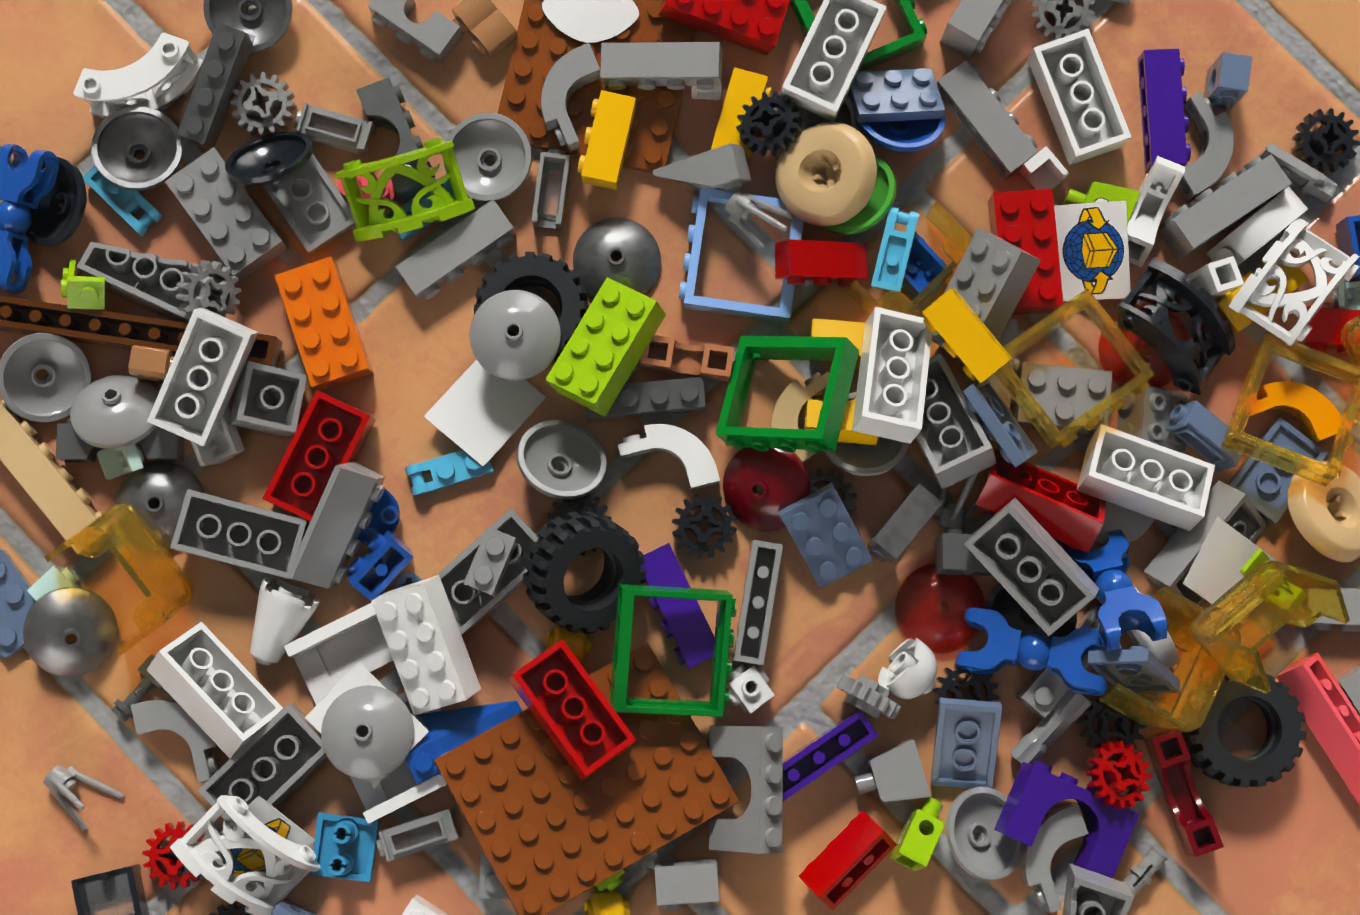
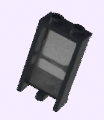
[71,864,149,915]

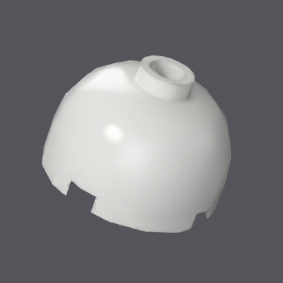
[878,638,937,700]

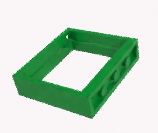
[789,0,928,71]
[715,336,859,454]
[609,584,737,717]

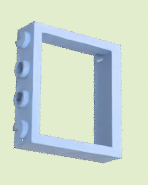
[679,187,804,324]

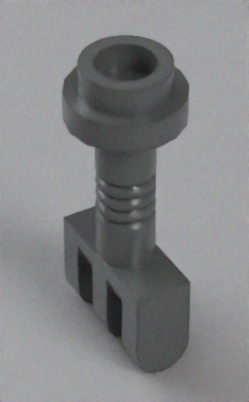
[112,654,164,721]

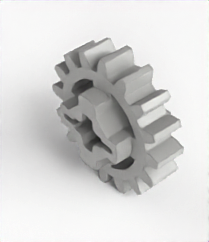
[1030,0,1095,40]
[230,72,297,137]
[175,260,242,320]
[837,674,901,720]

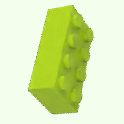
[545,277,666,417]

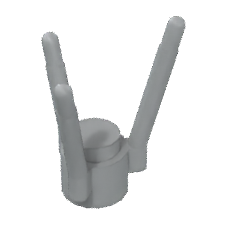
[725,190,794,250]
[934,473,978,529]
[43,765,124,832]

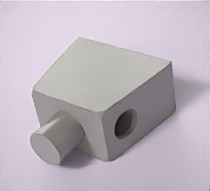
[854,739,931,802]

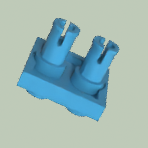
[309,812,380,882]

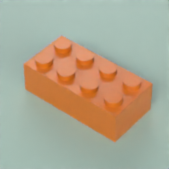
[274,256,374,392]

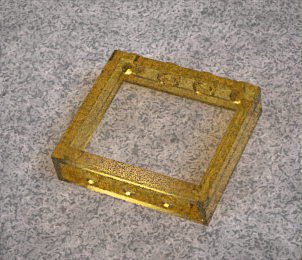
[994,288,1155,450]
[1221,331,1360,487]

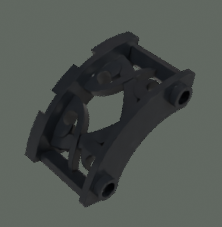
[1117,258,1236,395]

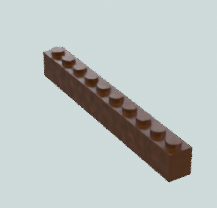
[0,296,283,368]

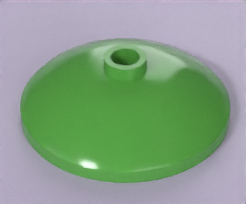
[822,156,897,235]

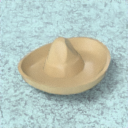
[775,122,877,226]
[1287,461,1360,562]

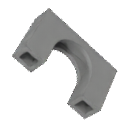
[709,726,783,854]

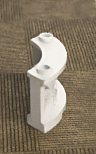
[73,33,203,119]
[1228,217,1360,346]
[170,795,321,915]

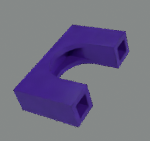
[994,760,1139,878]

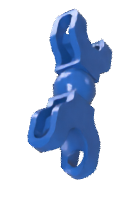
[0,144,59,294]
[1063,529,1167,652]
[955,608,1107,696]

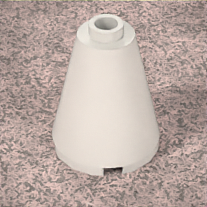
[250,577,320,666]

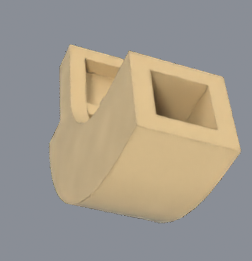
[770,372,830,463]

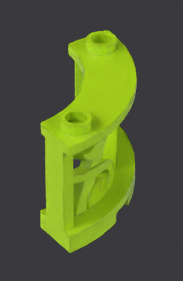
[335,137,475,242]

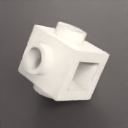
[726,664,774,713]

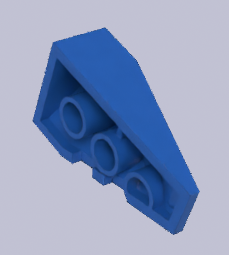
[405,701,522,784]

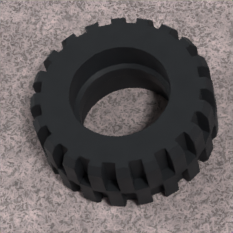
[474,252,589,369]
[523,511,646,634]
[1180,670,1307,788]

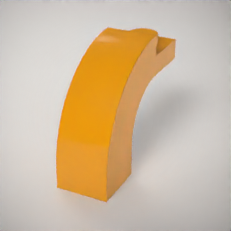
[1232,381,1347,442]

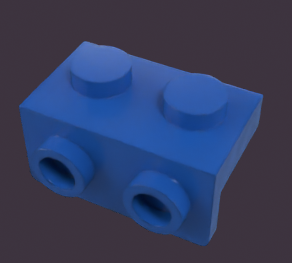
[902,231,951,303]

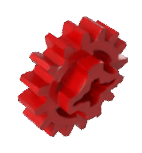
[1085,740,1152,809]
[142,821,206,890]

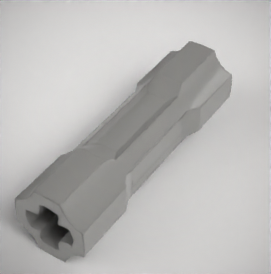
[1010,689,1092,765]

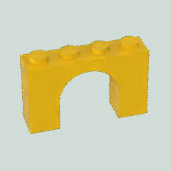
[804,318,878,445]

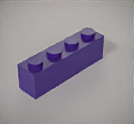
[1138,49,1191,172]
[640,543,715,669]
[783,710,878,801]

